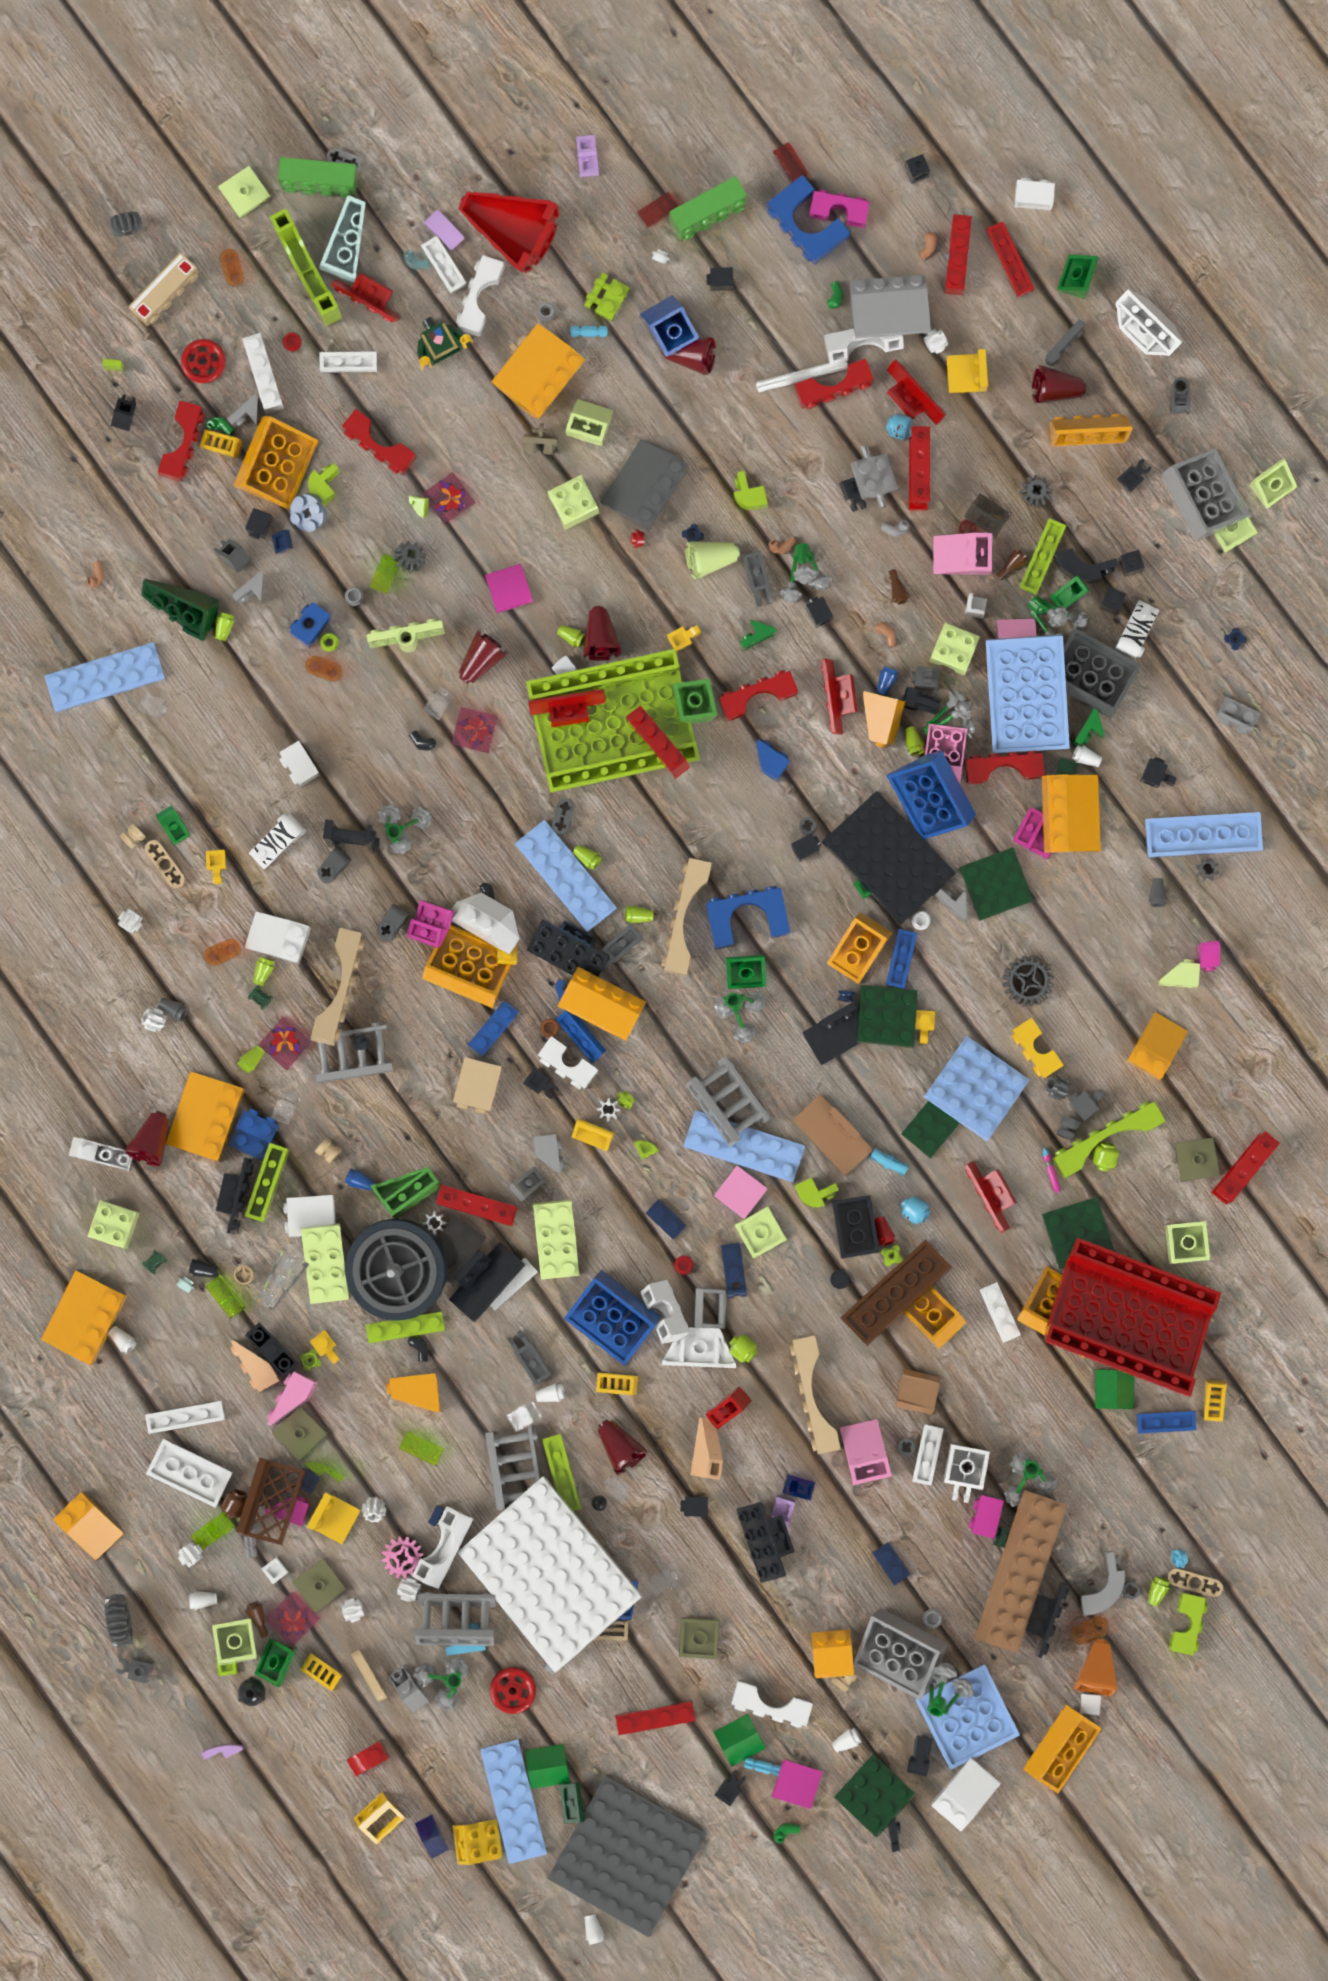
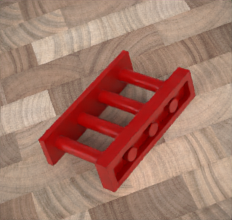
[909,426,930,511]
[1211,1131,1280,1205]
[436,1185,518,1226]

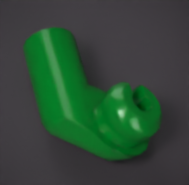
[827,281,844,309]
[206,417,235,436]
[773,1823,800,1843]

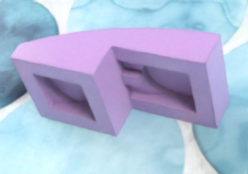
[576,135,599,177]
[423,209,464,251]
[770,1495,796,1530]
[201,1744,245,1760]

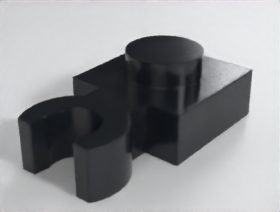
[1117,459,1152,493]
[839,478,867,512]
[523,1068,559,1099]
[714,1769,746,1806]
[888,1819,901,1853]

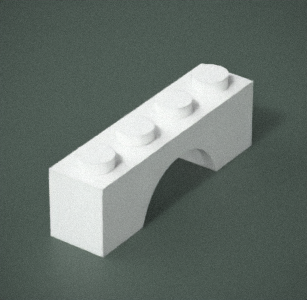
[456,255,505,337]
[824,329,904,364]
[242,333,284,415]
[412,1506,473,1589]
[731,1680,813,1728]

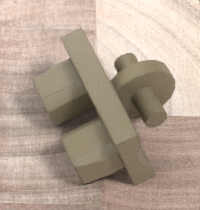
[523,423,558,455]

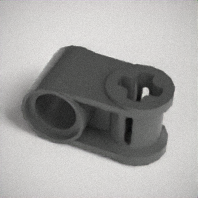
[1170,377,1191,414]
[318,847,352,884]
[377,904,410,942]

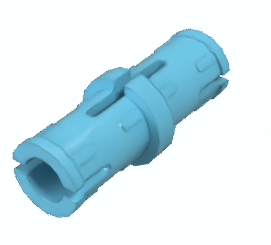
[869,1148,909,1176]

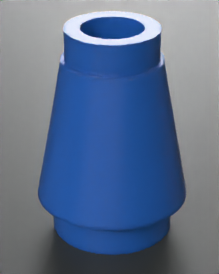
[876,666,898,696]
[345,1168,374,1191]

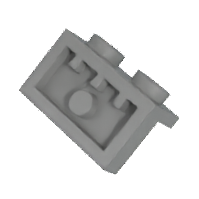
[1216,696,1261,735]

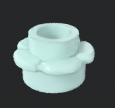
[176,1276,194,1294]

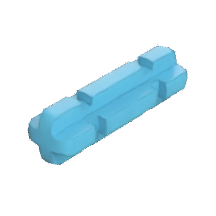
[570,326,607,337]
[744,1758,781,1776]

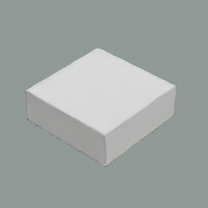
[261,1557,289,1584]
[1079,1693,1101,1715]

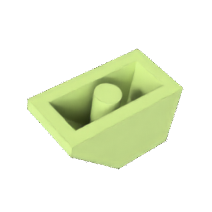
[1158,959,1200,988]

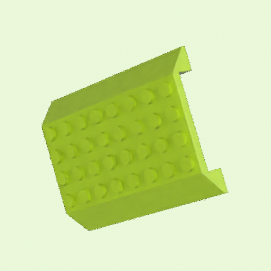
[526,649,700,793]

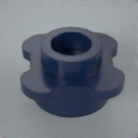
[682,524,704,542]
[1224,628,1247,651]

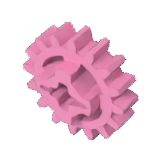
[382,1536,424,1579]

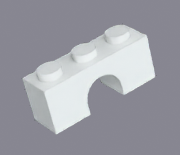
[538,1036,598,1090]
[640,1280,690,1344]

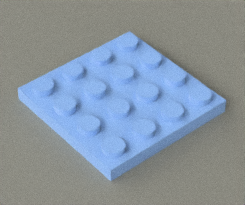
[924,1036,1029,1141]
[915,1664,1020,1770]

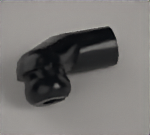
[408,730,436,751]
[479,882,495,899]
[408,1336,428,1361]

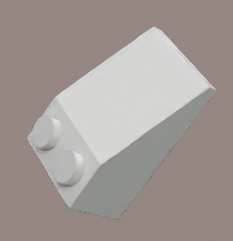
[244,912,311,965]
[931,1757,1001,1831]

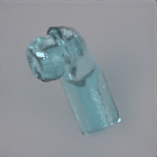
[403,250,429,270]

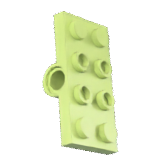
[366,618,445,652]
[533,1199,579,1279]
[301,1223,349,1304]

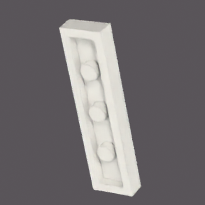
[145,1401,225,1434]

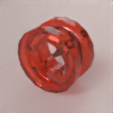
[958,519,976,534]

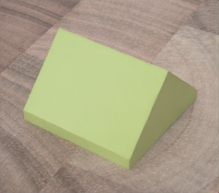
[1249,458,1297,508]

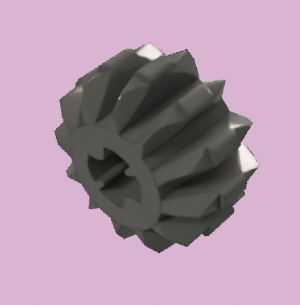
[110,211,142,237]
[1020,475,1053,508]
[393,541,426,574]

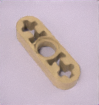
[145,840,185,889]
[1167,1568,1223,1597]
[351,1648,388,1702]

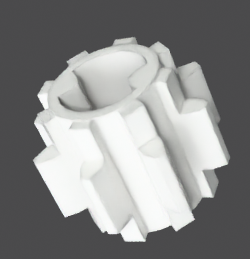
[924,329,948,354]
[118,909,143,934]
[141,1007,166,1032]
[596,1098,620,1122]
[423,1211,447,1235]
[362,1497,386,1523]
[178,1542,203,1568]
[397,1577,421,1602]
[341,1598,364,1623]

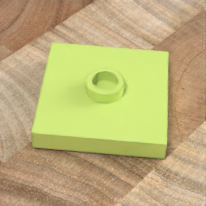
[218,166,271,218]

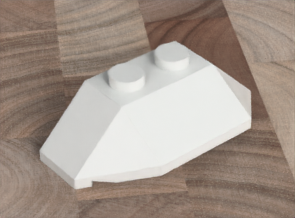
[1116,289,1183,356]
[452,893,520,954]

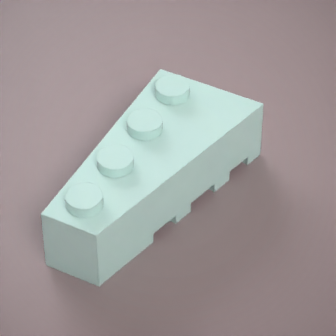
[319,195,365,283]

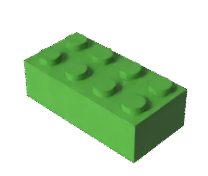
[278,157,358,199]
[669,176,747,241]

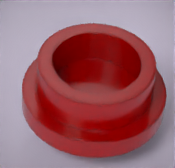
[283,332,302,352]
[630,529,644,548]
[674,1255,694,1275]

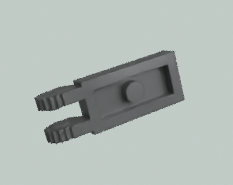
[1045,319,1085,366]
[742,551,773,607]
[602,924,643,972]
[508,1330,551,1385]

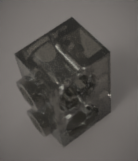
[964,494,1012,538]

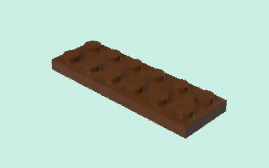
[840,1240,952,1346]

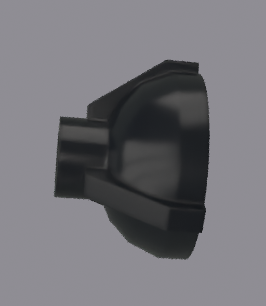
[238,1677,266,1706]

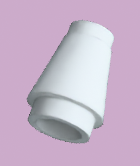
[1072,745,1102,767]
[108,1326,137,1354]
[535,1383,565,1402]
[189,1591,217,1610]
[832,1728,862,1753]
[584,1914,605,1945]

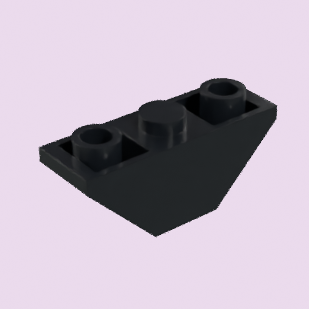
[245,1322,299,1378]

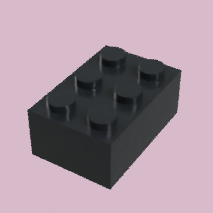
[831,1195,880,1259]

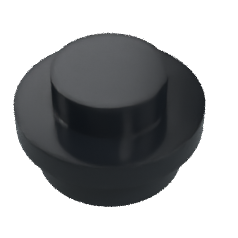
[352,1035,371,1050]
[830,1270,850,1289]

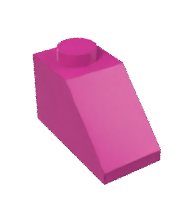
[1196,941,1220,972]
[265,1496,310,1526]

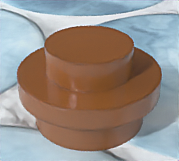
[540,1019,560,1038]

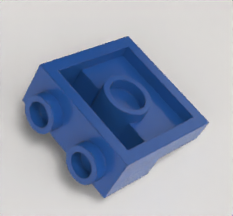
[229,1108,280,1161]

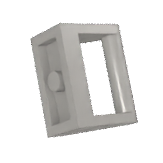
[694,1289,727,1329]

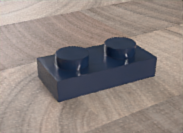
[645,1199,686,1239]
[872,1542,910,1585]

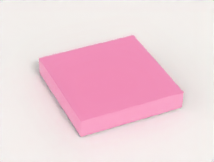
[714,1165,767,1219]

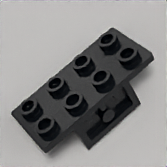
[527,919,609,977]
[803,1000,860,1065]
[216,1157,254,1235]
[449,1242,525,1322]
[736,1502,795,1583]
[1025,1581,1069,1659]

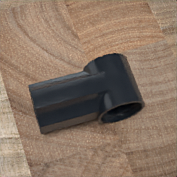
[902,687,942,715]
[907,1735,933,1777]

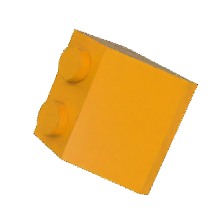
[811,1629,854,1678]

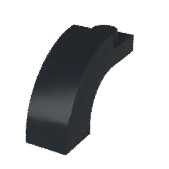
[1053,548,1118,583]

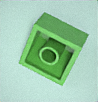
[672,679,717,724]

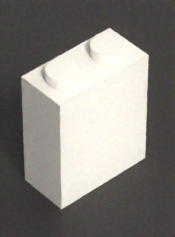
[283,1195,336,1237]

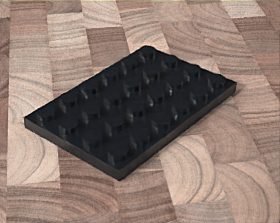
[822,791,956,925]

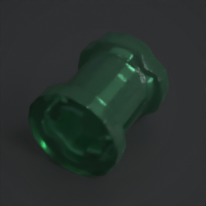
[248,985,273,1010]
[142,1249,167,1274]
[992,1526,1011,1548]

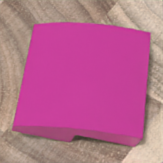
[485,564,533,613]
[1013,807,1051,860]
[407,900,454,948]
[772,1759,823,1809]

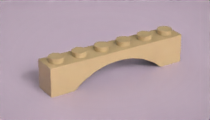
[661,858,712,976]
[311,928,365,1046]
[789,1335,841,1454]

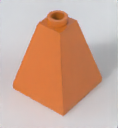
[1073,1639,1117,1697]

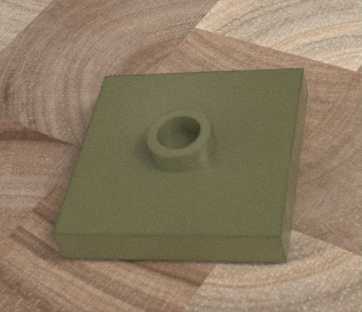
[1175,1138,1220,1182]
[272,1406,327,1461]
[292,1558,346,1613]
[679,1617,720,1659]

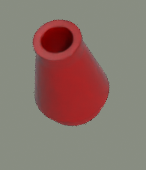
[874,1216,895,1246]

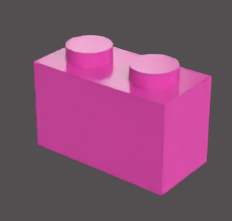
[968,1495,1004,1539]

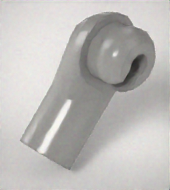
[880,520,909,537]

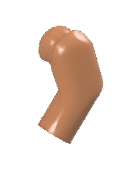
[918,232,937,260]
[768,536,797,554]
[86,561,105,588]
[875,622,897,647]

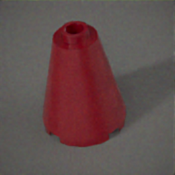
[662,337,716,375]
[1032,365,1086,404]
[583,606,621,661]
[458,630,508,684]
[125,1111,169,1167]
[597,1419,648,1475]

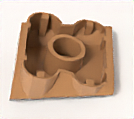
[895,1369,941,1415]

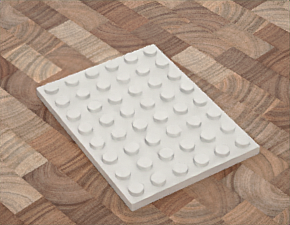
[457,1476,643,1673]

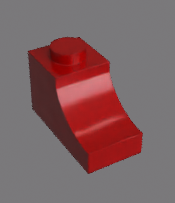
[705,1386,752,1430]
[346,1740,390,1777]

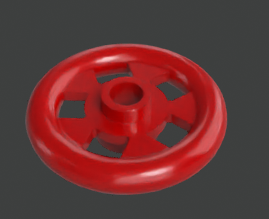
[181,339,226,384]
[490,1667,536,1714]

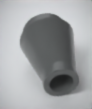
[1149,878,1168,907]
[158,998,188,1021]

